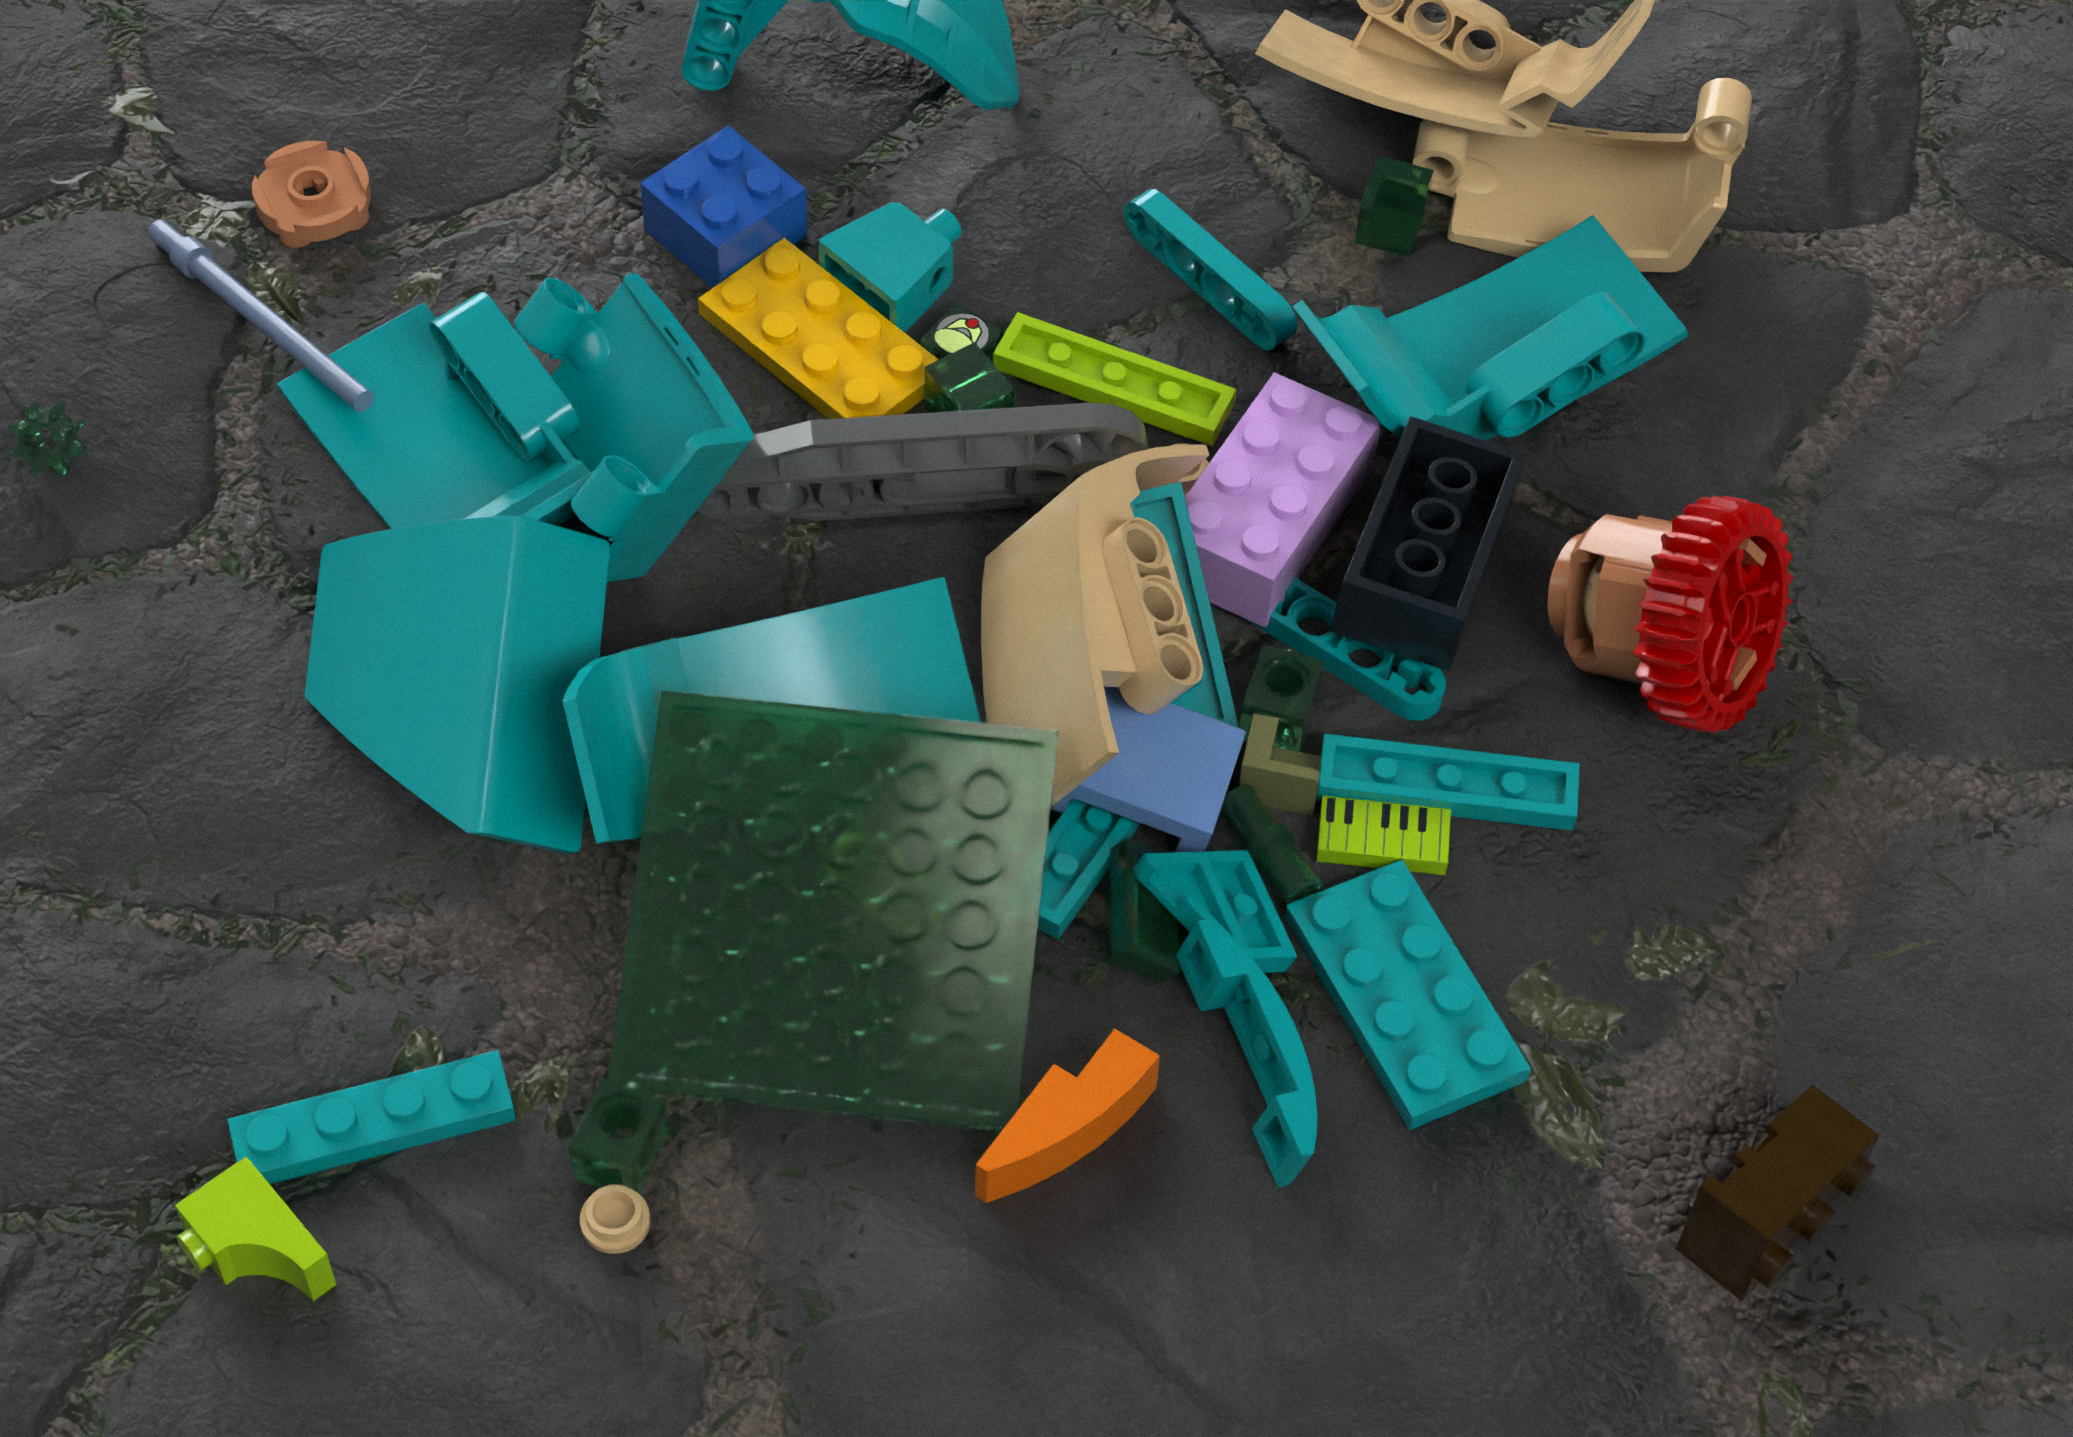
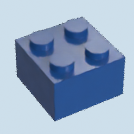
[640,125,807,288]

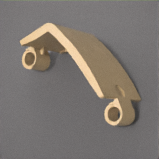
[1411,78,1752,272]

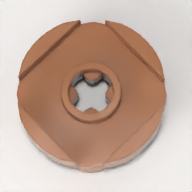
[252,140,372,248]

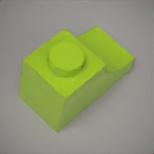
[175,1156,336,1301]

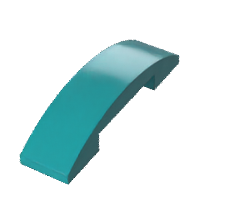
[1176,919,1317,1188]

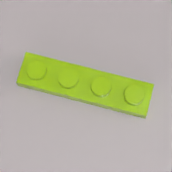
[993,312,1236,446]

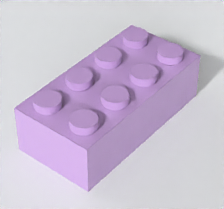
[1185,372,1382,628]

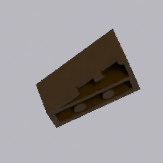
[1676,1084,1879,1301]

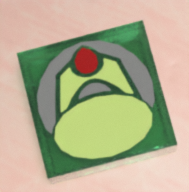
[921,303,1003,379]

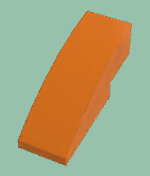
[975,1028,1160,1203]

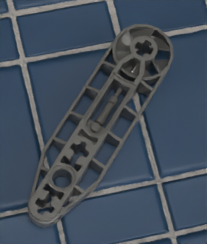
[698,403,1149,521]

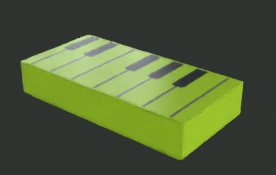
[1316,796,1451,875]

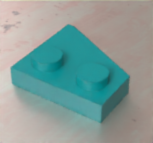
[1133,850,1297,973]

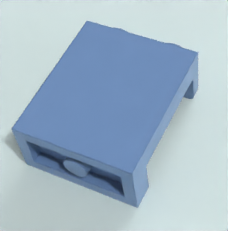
[1052,686,1246,852]

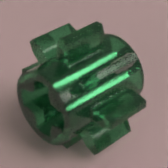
[7,400,88,477]

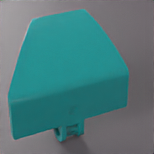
[304,515,610,854]

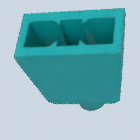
[818,202,962,333]

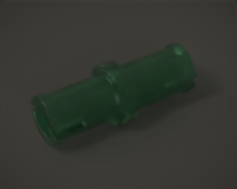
[1220,785,1323,905]

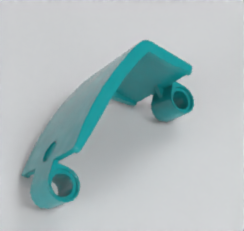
[514,273,754,582]

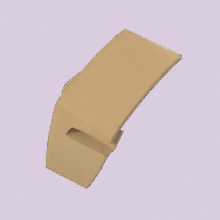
[1255,0,1655,139]
[981,445,1209,834]

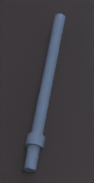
[148,220,374,412]

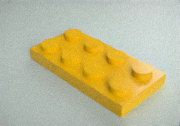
[698,238,947,419]

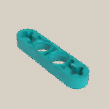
[1123,189,1298,351]
[1246,577,1446,721]

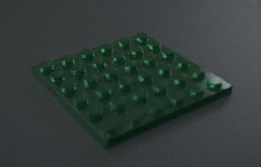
[607,690,1059,1131]

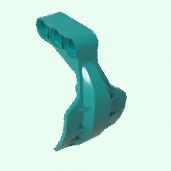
[681,0,1020,111]

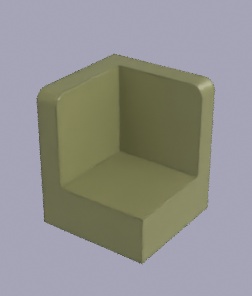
[1237,713,1321,816]

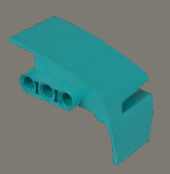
[1292,215,1689,440]
[277,292,592,529]
[562,577,990,848]

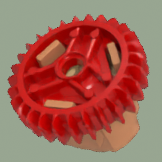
[1547,496,1794,733]

